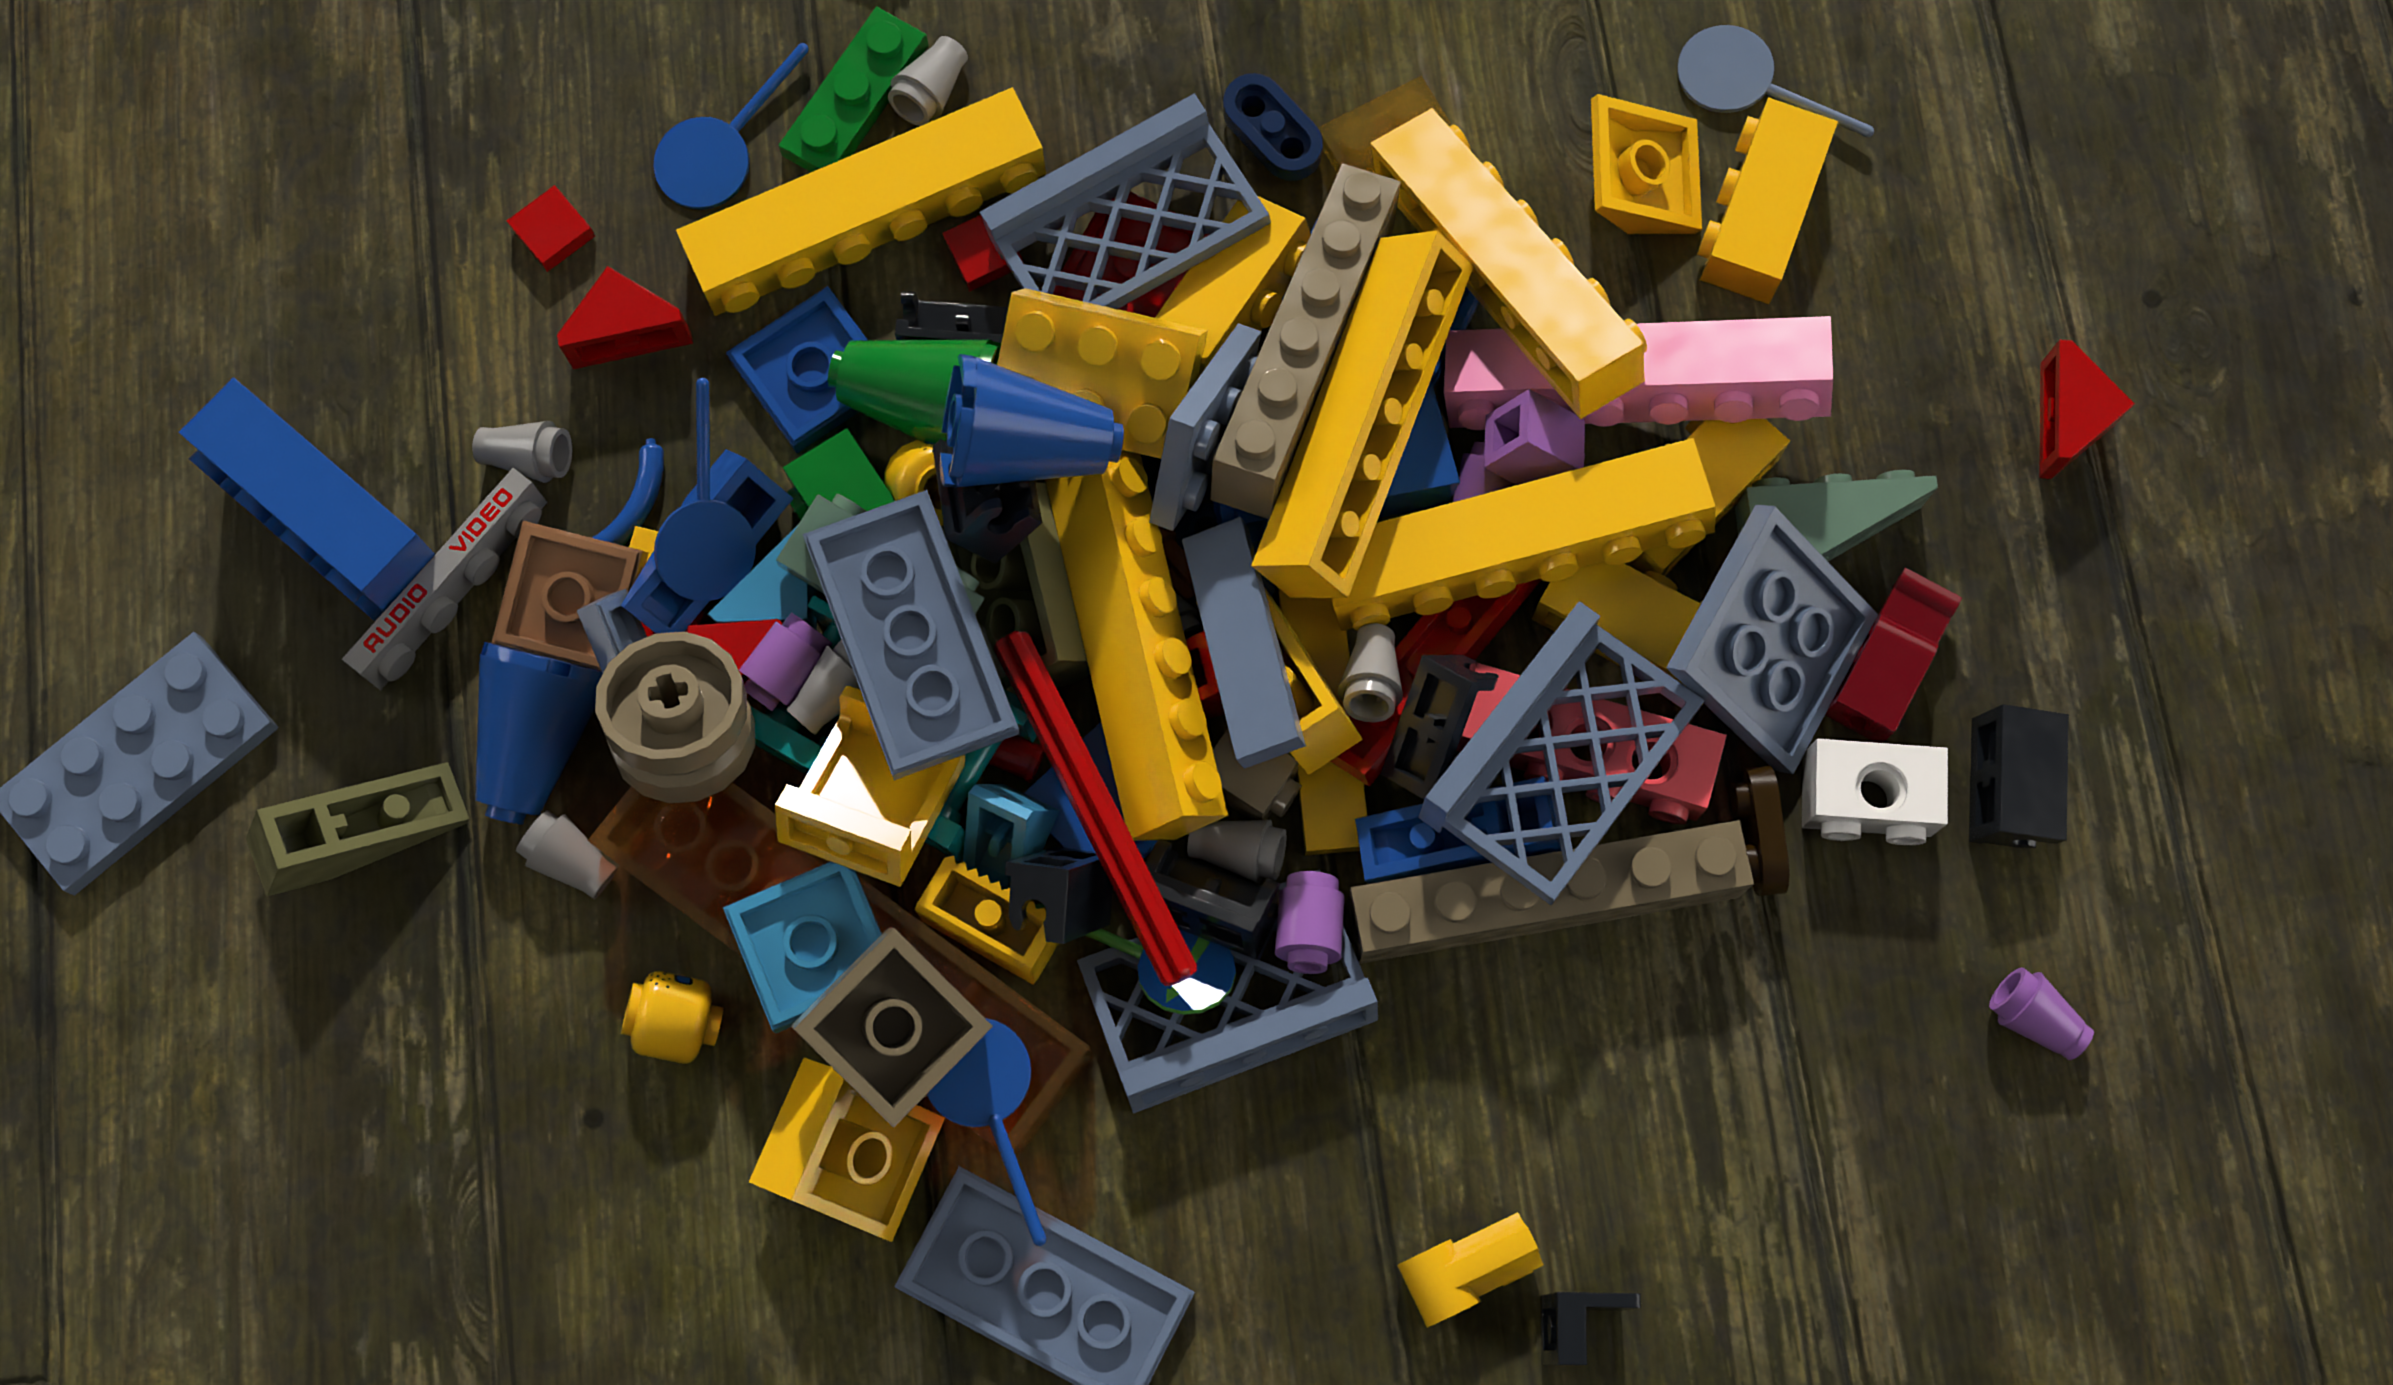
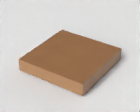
[492,521,649,671]

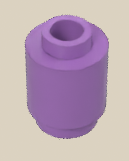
[739,612,833,712]
[1275,871,1345,974]

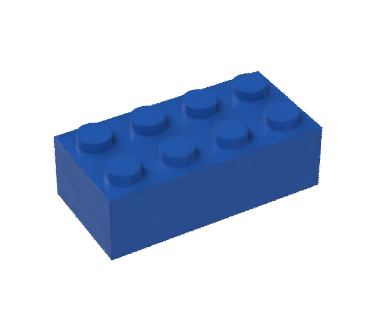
[178,377,435,621]

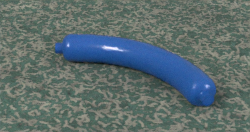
[592,438,664,546]

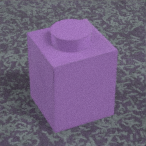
[1484,389,1585,485]

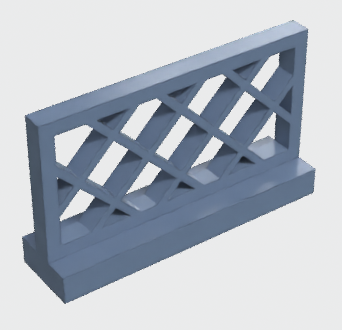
[980,93,1271,309]
[1418,601,1705,905]
[1077,869,1378,1114]

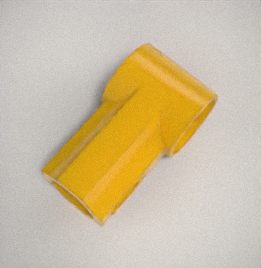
[1397,1212,1544,1328]

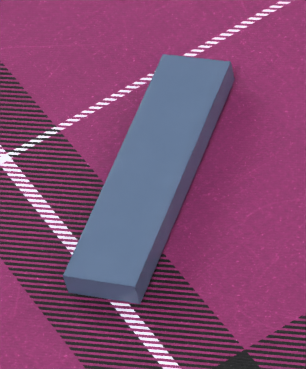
[1182,517,1306,769]

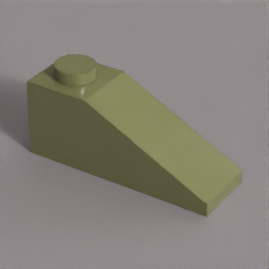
[246,762,470,897]

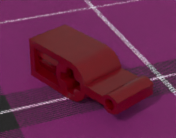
[1825,568,1962,743]

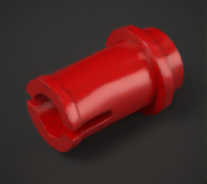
[989,735,1045,783]

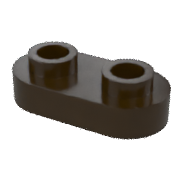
[1729,766,1790,896]

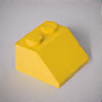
[749,1057,945,1242]

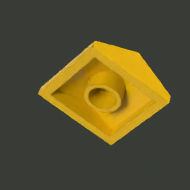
[1591,94,1702,234]

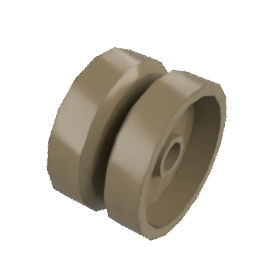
[595,632,755,803]

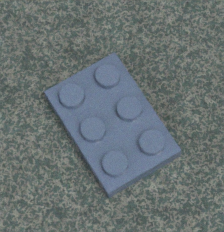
[1149,323,1262,531]

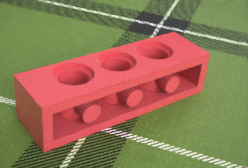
[1456,663,1727,824]

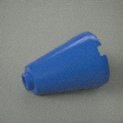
[940,354,1124,488]
[475,642,603,825]

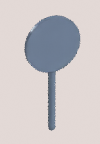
[1677,25,1874,137]

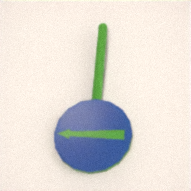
[1036,903,1236,1015]

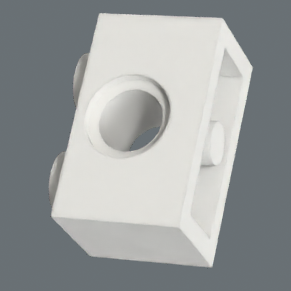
[1802,739,1948,845]

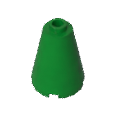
[828,340,1001,444]

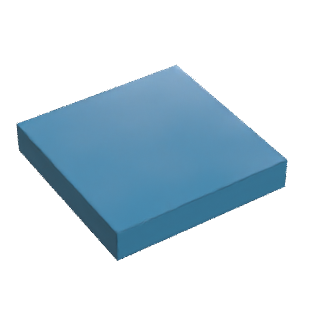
[723,862,882,1033]

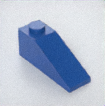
[621,449,794,633]
[1355,776,1561,883]

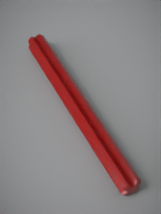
[994,631,1197,986]

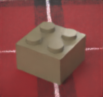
[791,928,993,1128]

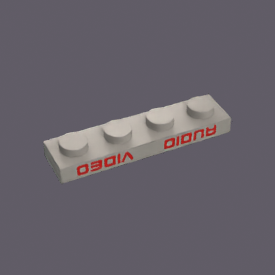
[342,468,548,691]

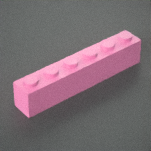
[1444,316,1833,430]

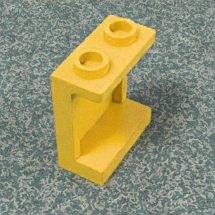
[775,686,965,887]

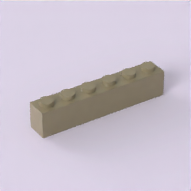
[1211,163,1401,519]
[1347,820,1754,964]

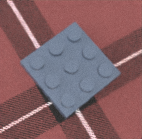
[1666,505,1878,774]

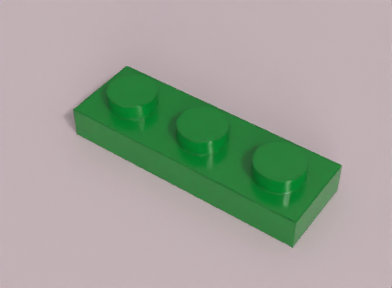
[778,6,929,172]

